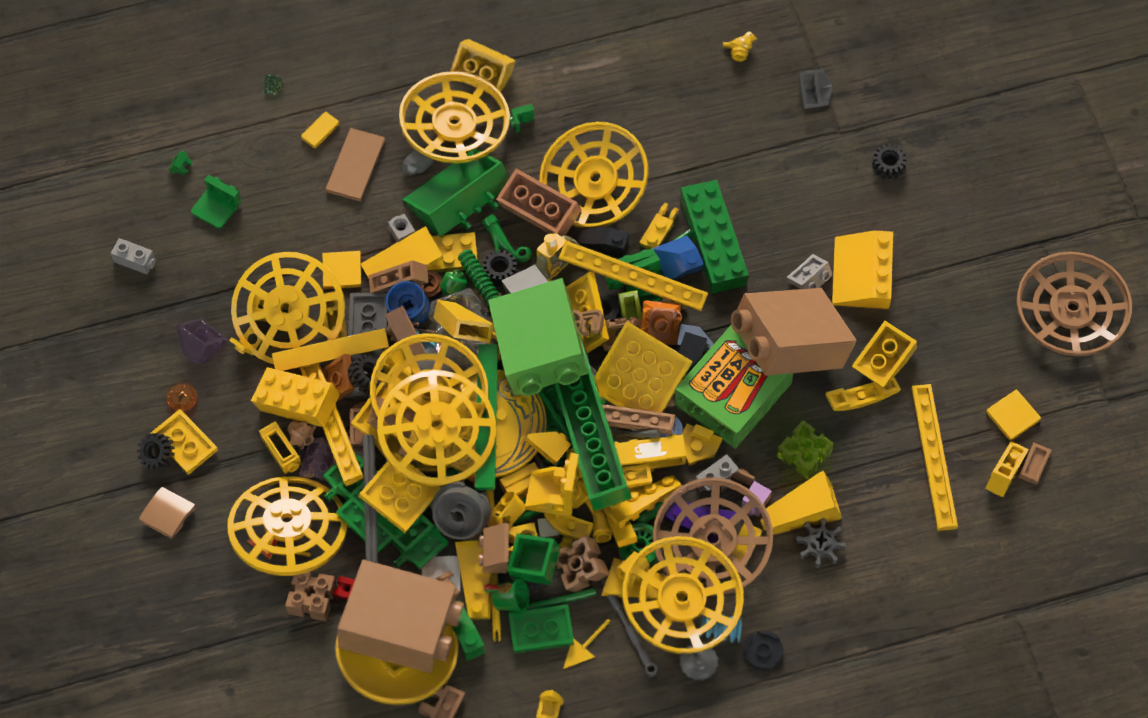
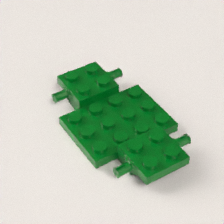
[323,452,448,571]

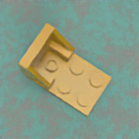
[525,453,579,516]

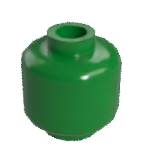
[440,270,467,299]

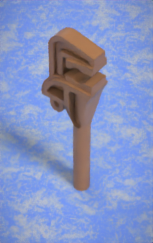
[573,310,604,336]

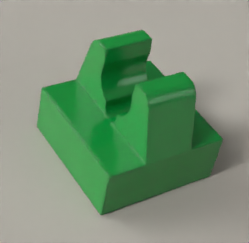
[168,150,193,175]

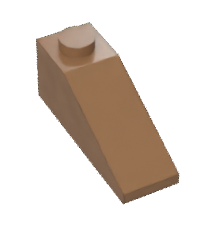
[369,260,428,293]

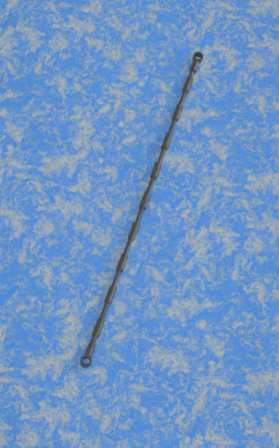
[471,341,657,677]

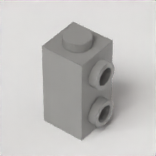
[110,238,156,274]

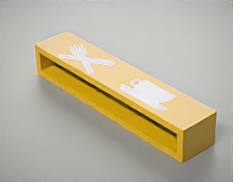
[566,434,686,478]

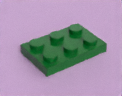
[509,605,574,653]

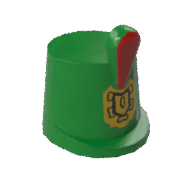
[484,578,529,612]

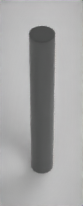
[612,430,660,440]

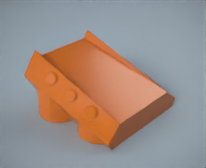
[641,300,682,345]

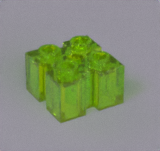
[777,420,834,480]

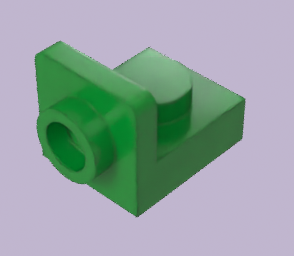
[509,104,534,133]

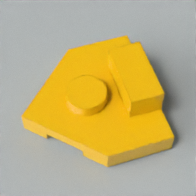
[681,424,722,466]

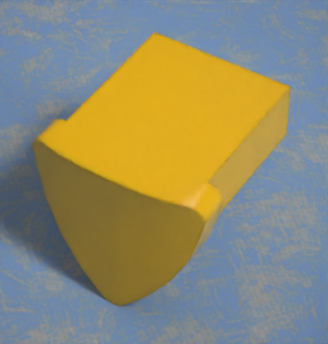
[536,690,564,718]

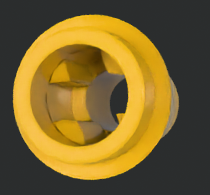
[593,512,612,543]

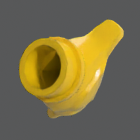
[723,32,757,61]

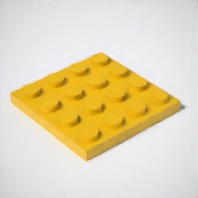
[594,322,693,413]

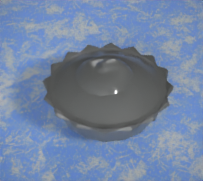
[679,643,719,680]

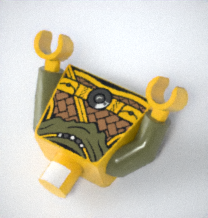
[536,233,580,282]

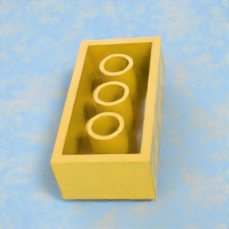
[251,367,340,427]

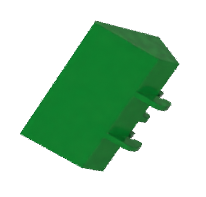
[402,149,510,237]

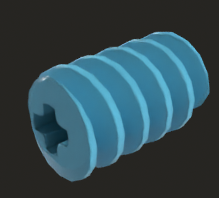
[699,615,742,643]

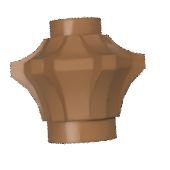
[287,420,316,449]

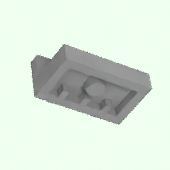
[787,254,833,289]
[696,455,738,492]

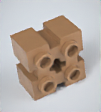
[556,536,610,592]
[285,572,337,622]

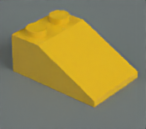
[852,321,917,388]

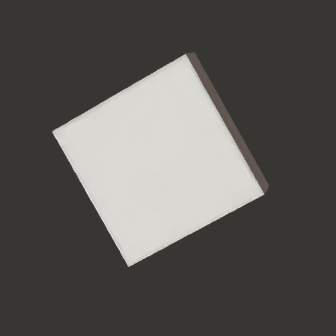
[537,518,560,539]

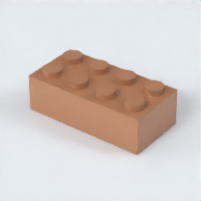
[496,169,582,236]

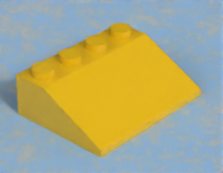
[832,231,893,309]

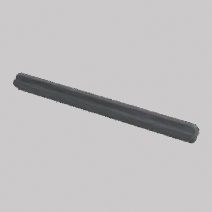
[363,435,378,563]

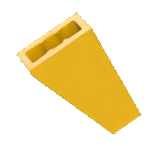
[433,300,494,343]

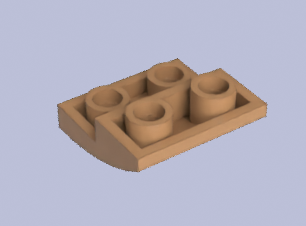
[139,487,195,539]

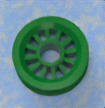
[618,523,662,568]

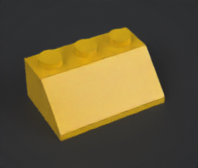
[450,39,516,94]

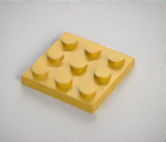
[359,452,441,533]

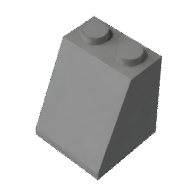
[501,265,548,295]

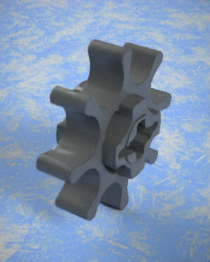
[796,518,846,568]

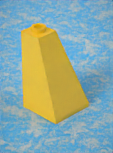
[761,471,842,535]

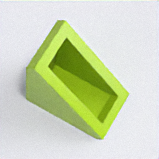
[618,290,642,321]

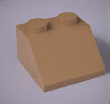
[479,523,509,573]

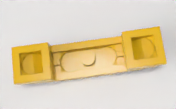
[825,377,901,411]

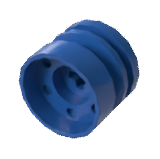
[386,281,431,328]

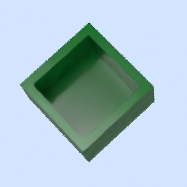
[507,533,561,585]

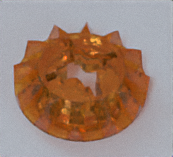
[167,382,198,412]

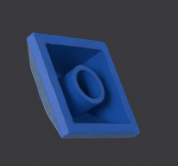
[652,236,704,280]

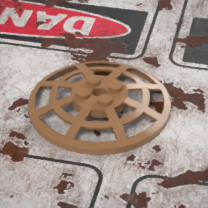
[1016,252,1132,356]
[653,478,773,596]

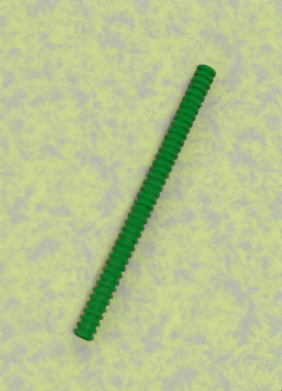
[458,249,568,429]

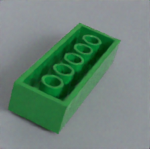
[680,180,749,294]

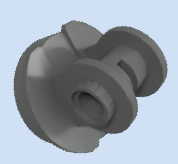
[432,480,491,539]

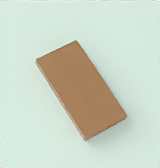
[326,128,385,202]

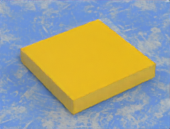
[323,251,362,289]
[986,389,1041,441]

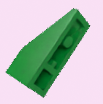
[451,600,485,661]

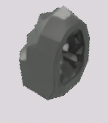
[401,148,433,175]

